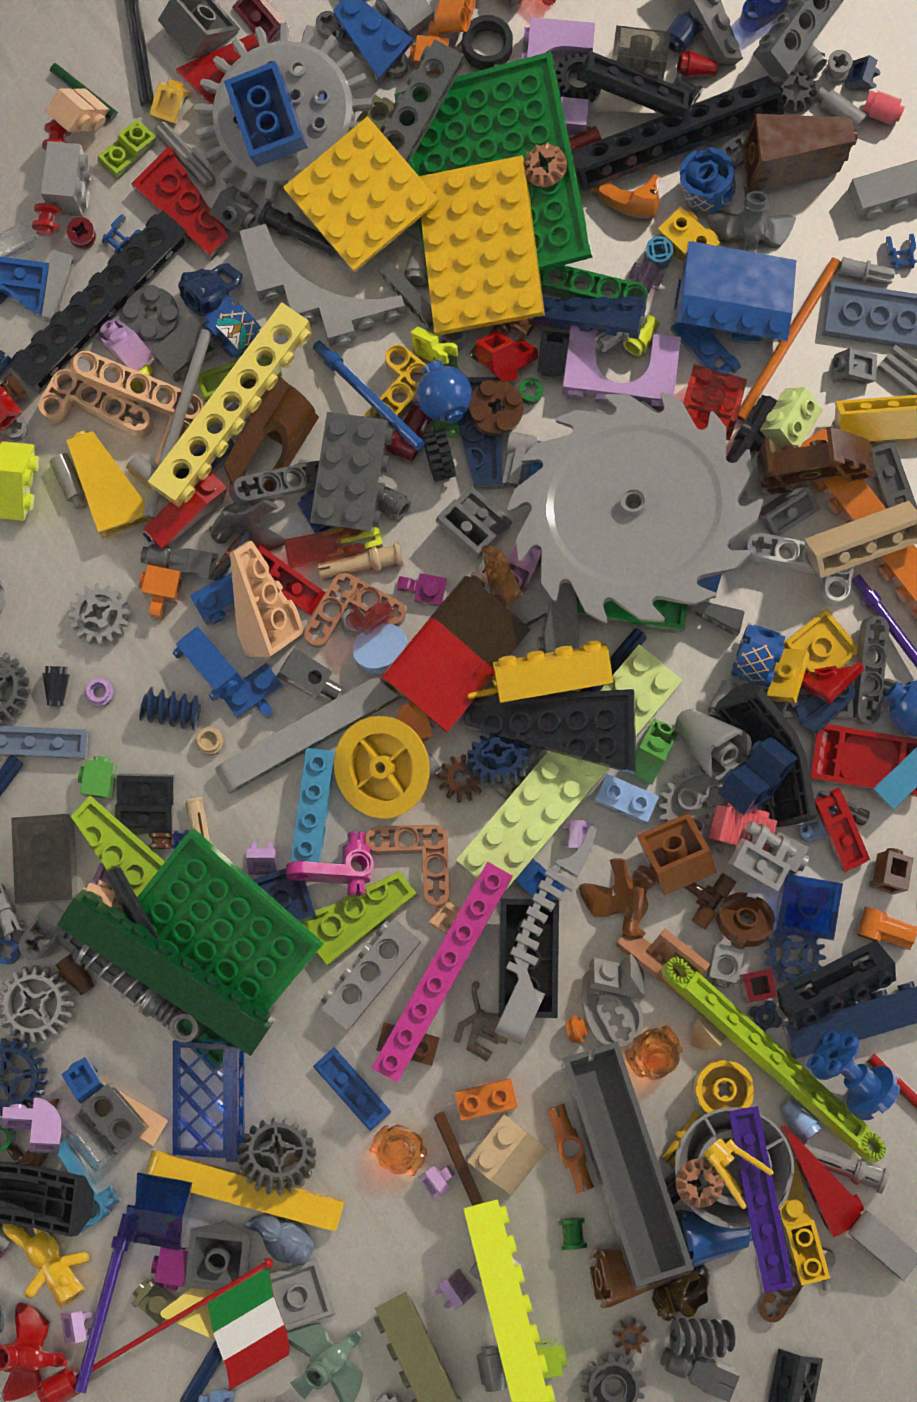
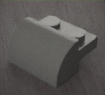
[435,486,512,559]

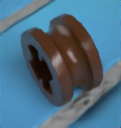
[149,833,175,849]

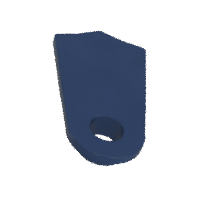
[794,683,855,734]

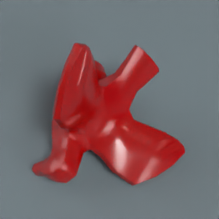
[0,1302,68,1402]

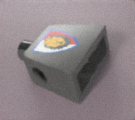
[277,648,343,700]

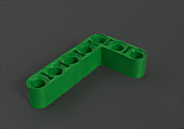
[539,265,648,302]

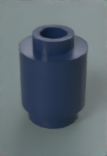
[663,11,701,52]

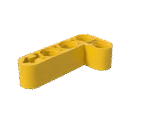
[363,344,426,428]

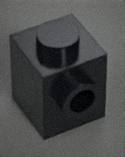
[537,330,570,377]

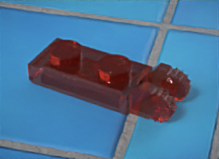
[284,528,365,568]

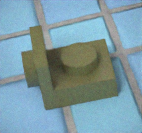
[131,1278,177,1325]

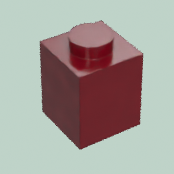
[739,968,778,1003]

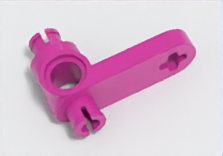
[286,831,374,897]

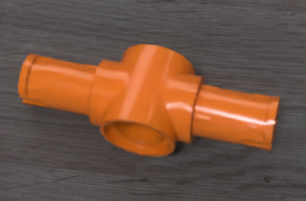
[547,1104,594,1193]

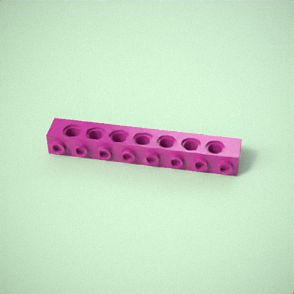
[372,861,513,1083]

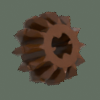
[437,754,482,803]

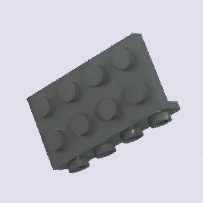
[310,412,394,533]

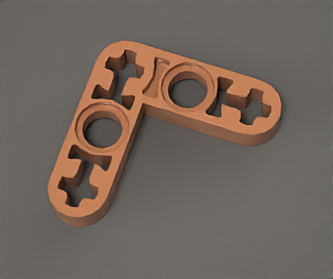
[304,573,406,648]
[365,825,449,908]

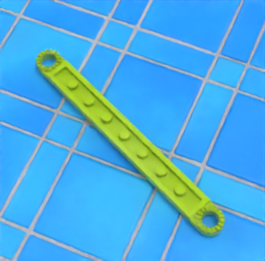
[662,957,887,1164]

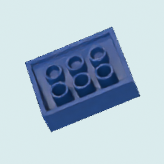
[674,241,797,343]

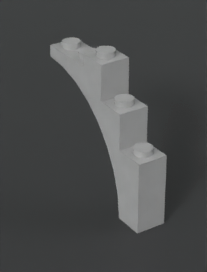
[239,224,405,347]

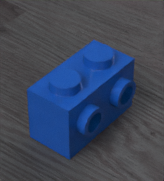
[190,572,235,625]

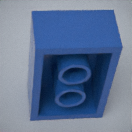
[224,61,308,167]

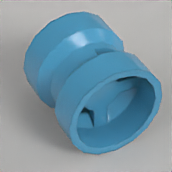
[644,236,673,271]

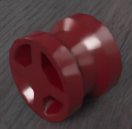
[67,217,97,250]

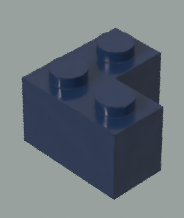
[718,737,798,815]

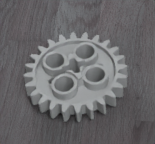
[657,765,734,856]

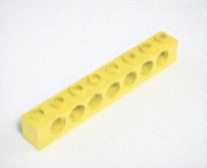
[148,302,311,507]

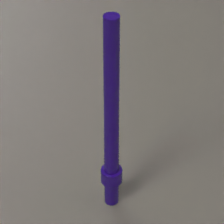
[852,574,917,668]
[74,1213,134,1393]

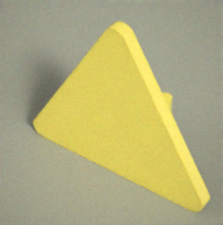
[161,1288,215,1340]

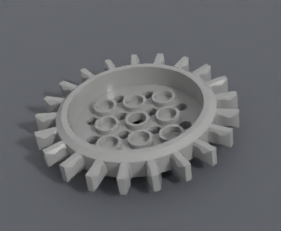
[194,22,374,204]

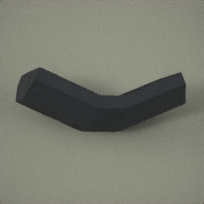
[714,681,817,827]
[0,1161,94,1237]

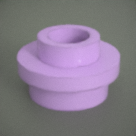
[85,678,113,706]

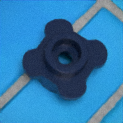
[749,1000,782,1032]

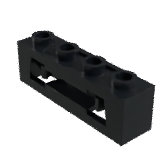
[777,940,896,1031]

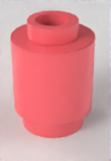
[862,90,905,125]

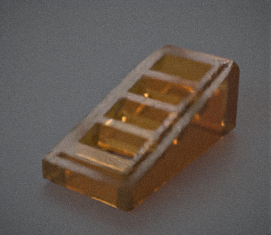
[482,545,523,607]

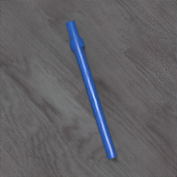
[313,341,424,450]

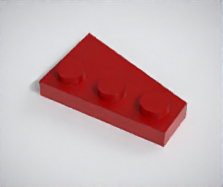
[176,33,259,104]

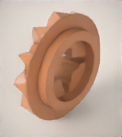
[523,143,567,187]
[676,1159,724,1208]

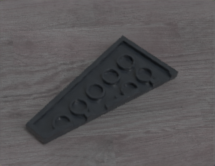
[464,689,636,775]

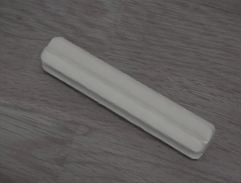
[154,122,216,188]

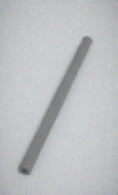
[143,329,212,517]

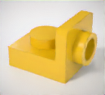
[149,79,190,123]

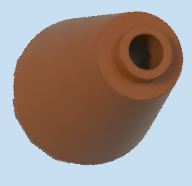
[590,1248,670,1308]

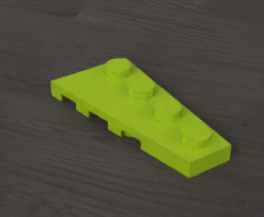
[70,796,165,897]
[302,872,418,967]

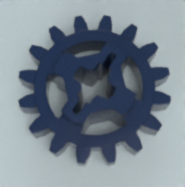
[467,735,529,788]
[762,923,826,983]

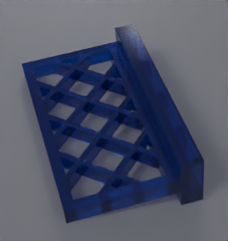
[172,1040,245,1162]

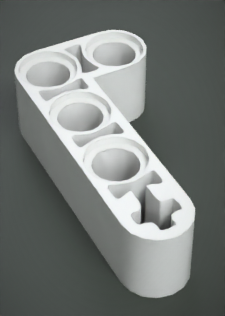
[744,532,855,606]

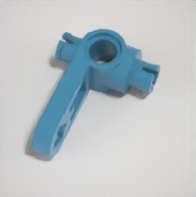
[58,1139,121,1237]

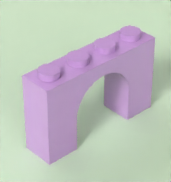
[522,17,595,136]
[562,325,681,411]

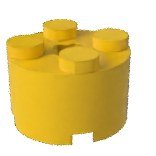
[692,1060,754,1114]

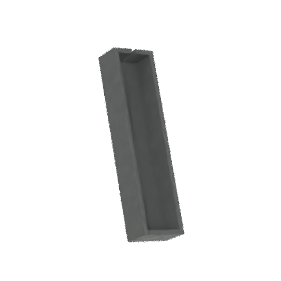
[561,1041,694,1291]

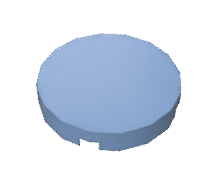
[353,623,408,674]

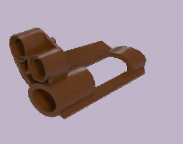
[224,364,319,506]

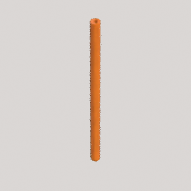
[735,257,841,421]

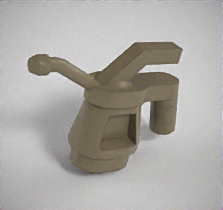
[453,981,508,1062]

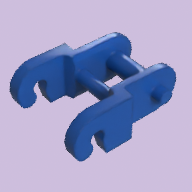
[102,214,141,254]
[886,234,917,270]

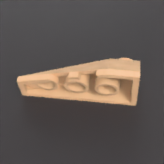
[230,541,304,657]

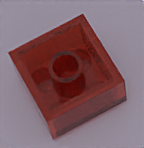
[683,364,747,441]

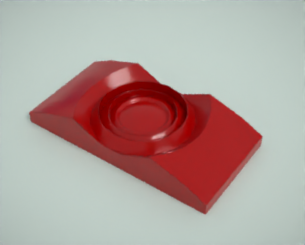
[810,724,917,797]

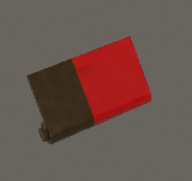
[380,575,531,733]

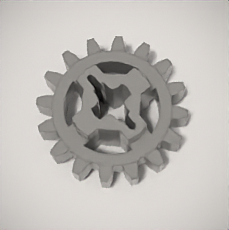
[68,583,131,645]

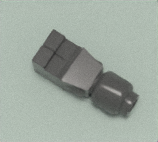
[140,544,218,580]
[659,1347,740,1402]

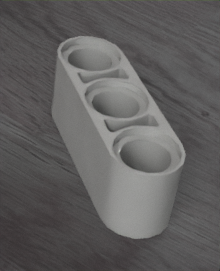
[848,1210,917,1281]

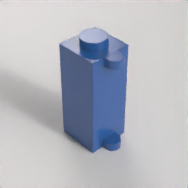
[172,626,244,701]

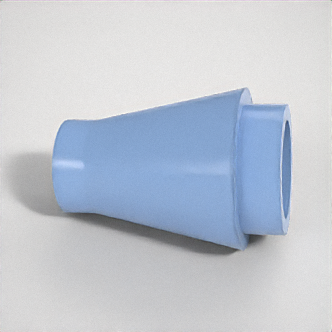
[780,1099,822,1143]

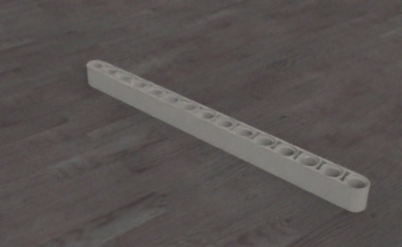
[215,584,551,794]

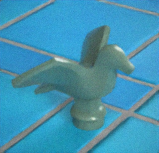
[287,1323,363,1402]

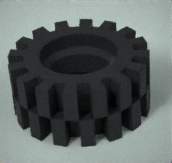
[556,52,601,102]
[422,428,456,482]

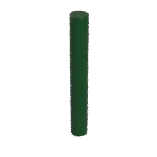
[49,63,118,120]

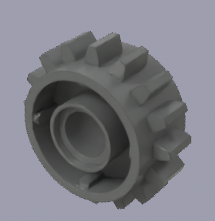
[581,1352,646,1402]

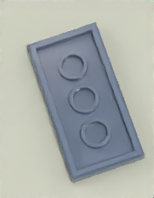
[822,280,917,350]

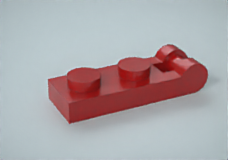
[815,788,870,872]

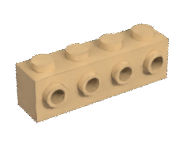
[804,501,917,578]

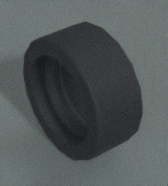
[462,15,513,70]

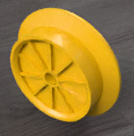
[334,716,430,818]

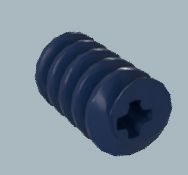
[139,687,201,731]

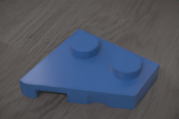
[0,256,49,317]

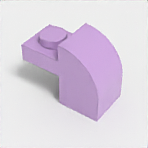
[2,1097,61,1154]

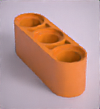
[435,0,476,34]

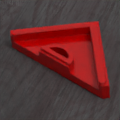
[801,662,864,704]

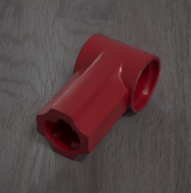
[387,405,432,464]

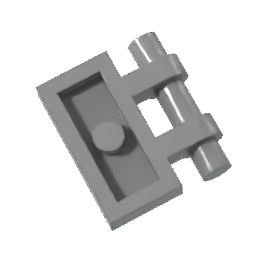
[728,821,797,891]

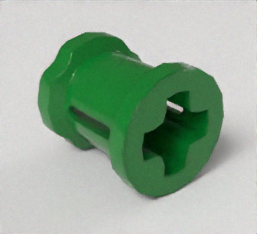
[559,1217,587,1250]

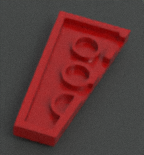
[131,146,229,258]

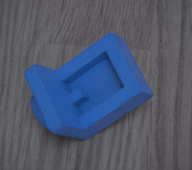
[515,859,565,900]

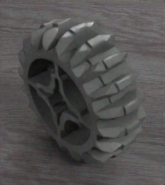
[0,652,31,726]
[237,1117,317,1196]

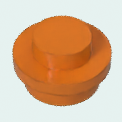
[565,1015,588,1044]

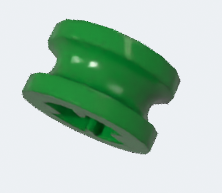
[518,378,543,405]

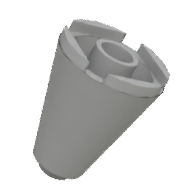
[675,709,752,780]

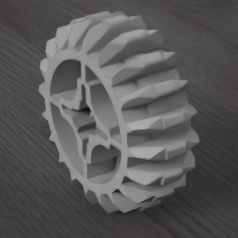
[0,965,75,1043]

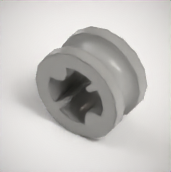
[3,416,29,441]

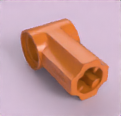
[856,907,917,950]

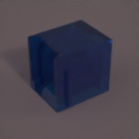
[125,1173,192,1250]

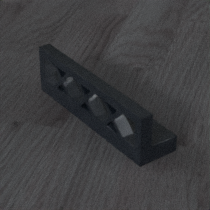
[577,51,690,117]
[768,1348,823,1402]

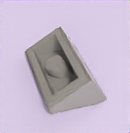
[759,483,820,536]

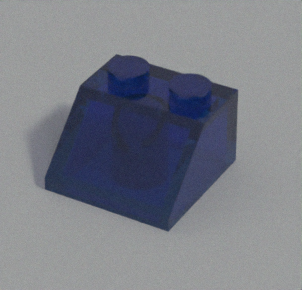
[776,874,843,941]

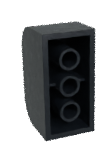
[498,898,559,1019]

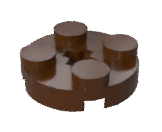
[468,380,524,436]
[716,892,775,949]

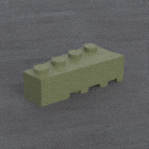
[374,1292,462,1402]

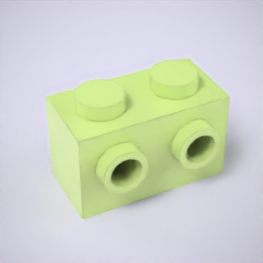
[760,387,823,451]

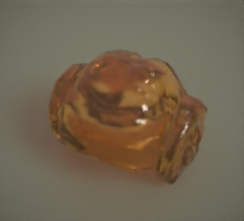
[625,1025,683,1080]
[369,1124,427,1176]

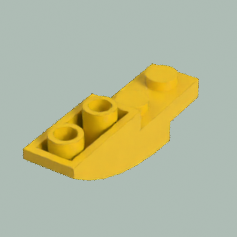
[779,1162,830,1286]

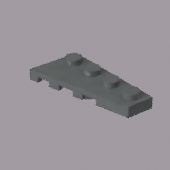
[689,0,743,64]

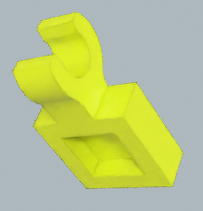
[411,327,458,364]

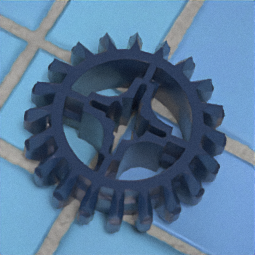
[0,1038,49,1116]

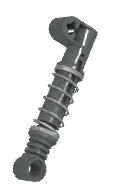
[19,902,206,1043]

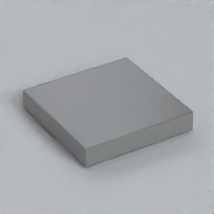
[270,1257,336,1331]

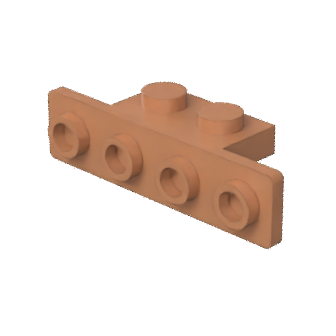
[615,928,710,1016]

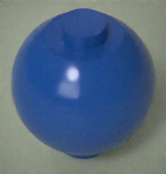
[416,360,472,423]
[884,680,917,737]

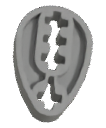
[581,970,644,1047]

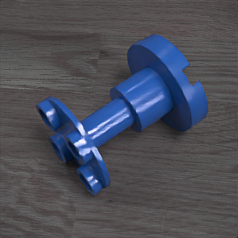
[807,1030,900,1120]

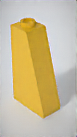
[66,431,154,538]

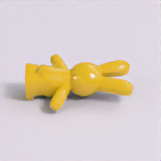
[3,1223,89,1309]

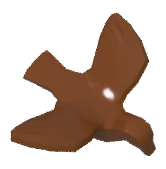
[579,858,656,937]

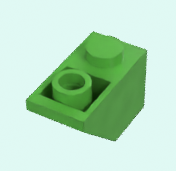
[630,718,678,785]

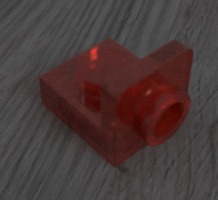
[349,601,394,635]

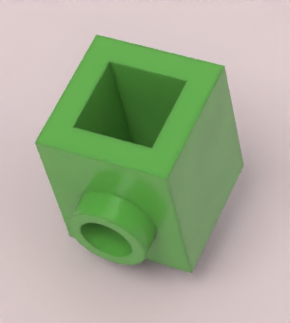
[78,756,118,800]

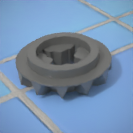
[775,69,817,112]

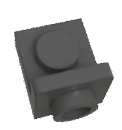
[832,348,877,384]

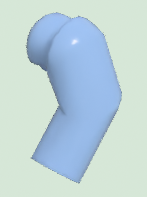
[799,810,835,842]

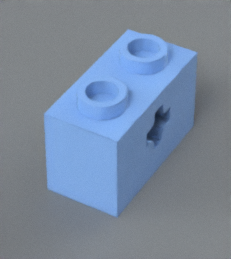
[594,774,659,825]

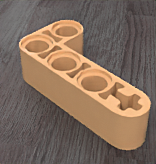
[38,369,153,438]

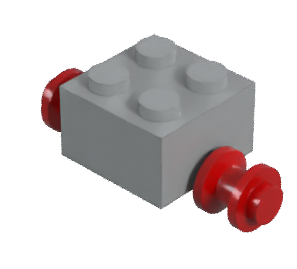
[31,119,93,237]

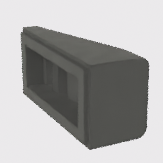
[687,602,745,636]

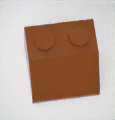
[637,813,717,895]

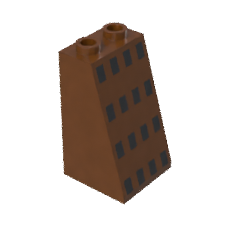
[742,114,858,192]

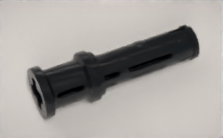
[257,202,335,258]

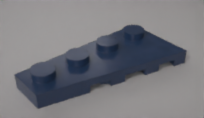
[533,296,646,339]
[457,377,502,487]

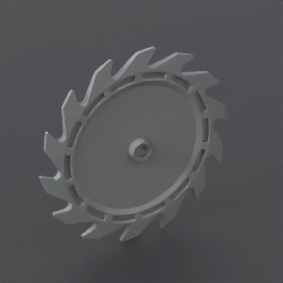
[507,392,764,624]

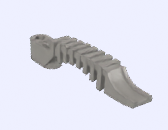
[494,825,597,1045]

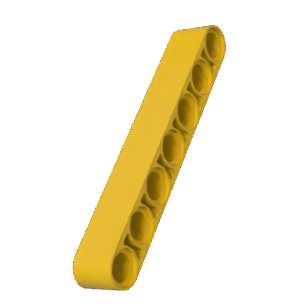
[144,1150,345,1231]

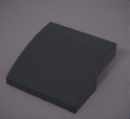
[115,773,175,834]

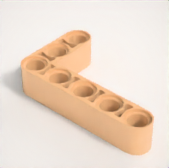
[69,351,203,467]

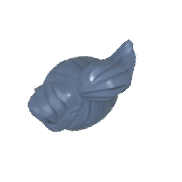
[244,1213,314,1265]

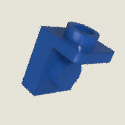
[61,1057,104,1104]

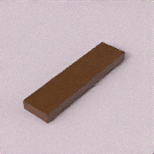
[434,1111,484,1206]

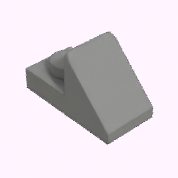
[589,954,645,999]

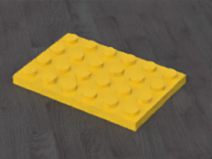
[419,155,545,336]

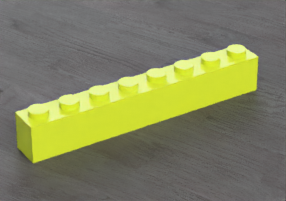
[463,1199,556,1402]

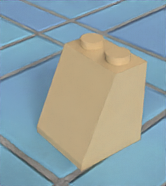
[467,1112,548,1195]

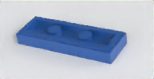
[313,1047,392,1131]

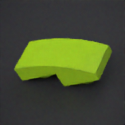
[97,119,156,179]

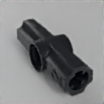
[726,394,778,463]

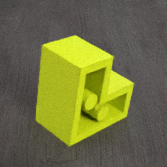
[0,441,39,521]

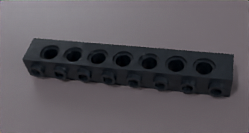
[572,75,784,191]
[9,210,190,394]

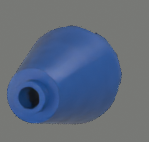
[675,1210,753,1268]

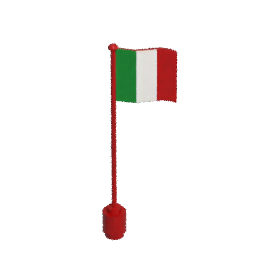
[36,1258,290,1402]

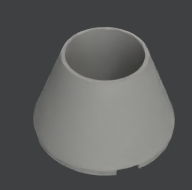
[675,1107,794,1229]

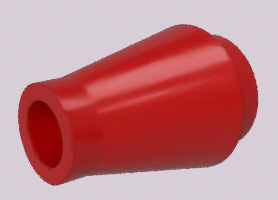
[677,50,718,78]

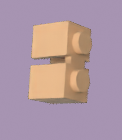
[45,89,109,132]

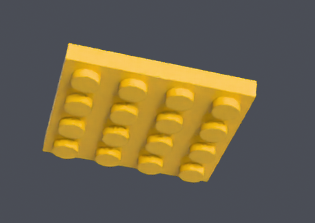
[283,116,439,273]

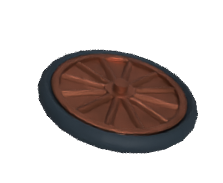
[211,531,249,580]

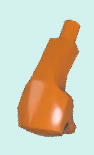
[589,174,660,219]

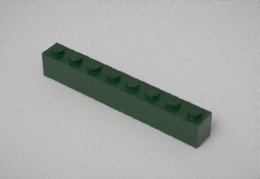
[57,889,276,1056]

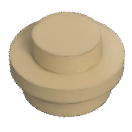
[195,727,224,755]

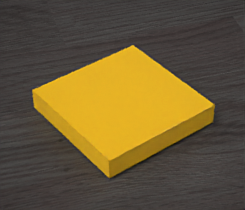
[783,608,858,673]

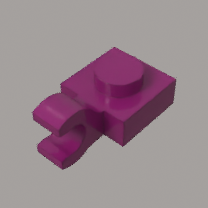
[397,573,447,607]

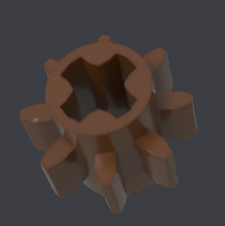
[612,1317,649,1356]

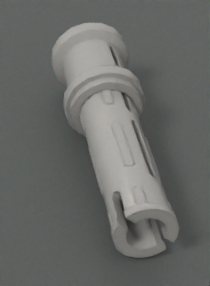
[804,1143,890,1194]

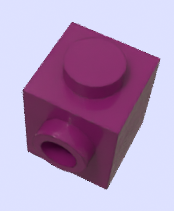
[151,1243,189,1291]

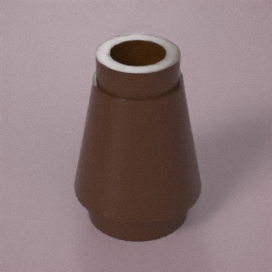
[55,953,95,995]

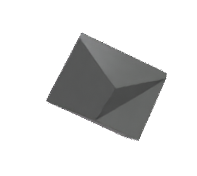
[185,1222,250,1291]

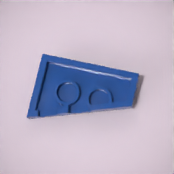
[333,0,413,82]

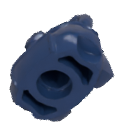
[178,263,243,316]

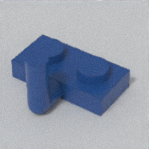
[224,662,283,719]

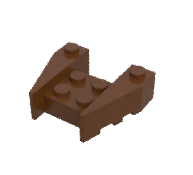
[756,427,876,496]

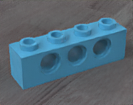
[290,748,335,863]

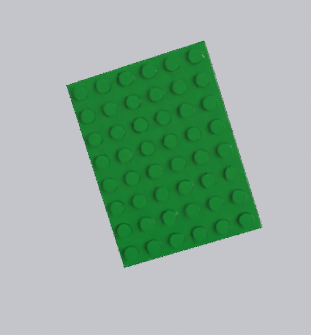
[394,51,593,276]

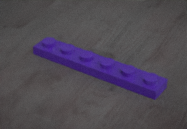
[728,1106,794,1293]

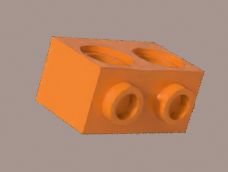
[455,1078,518,1121]

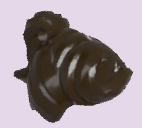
[651,1264,710,1321]

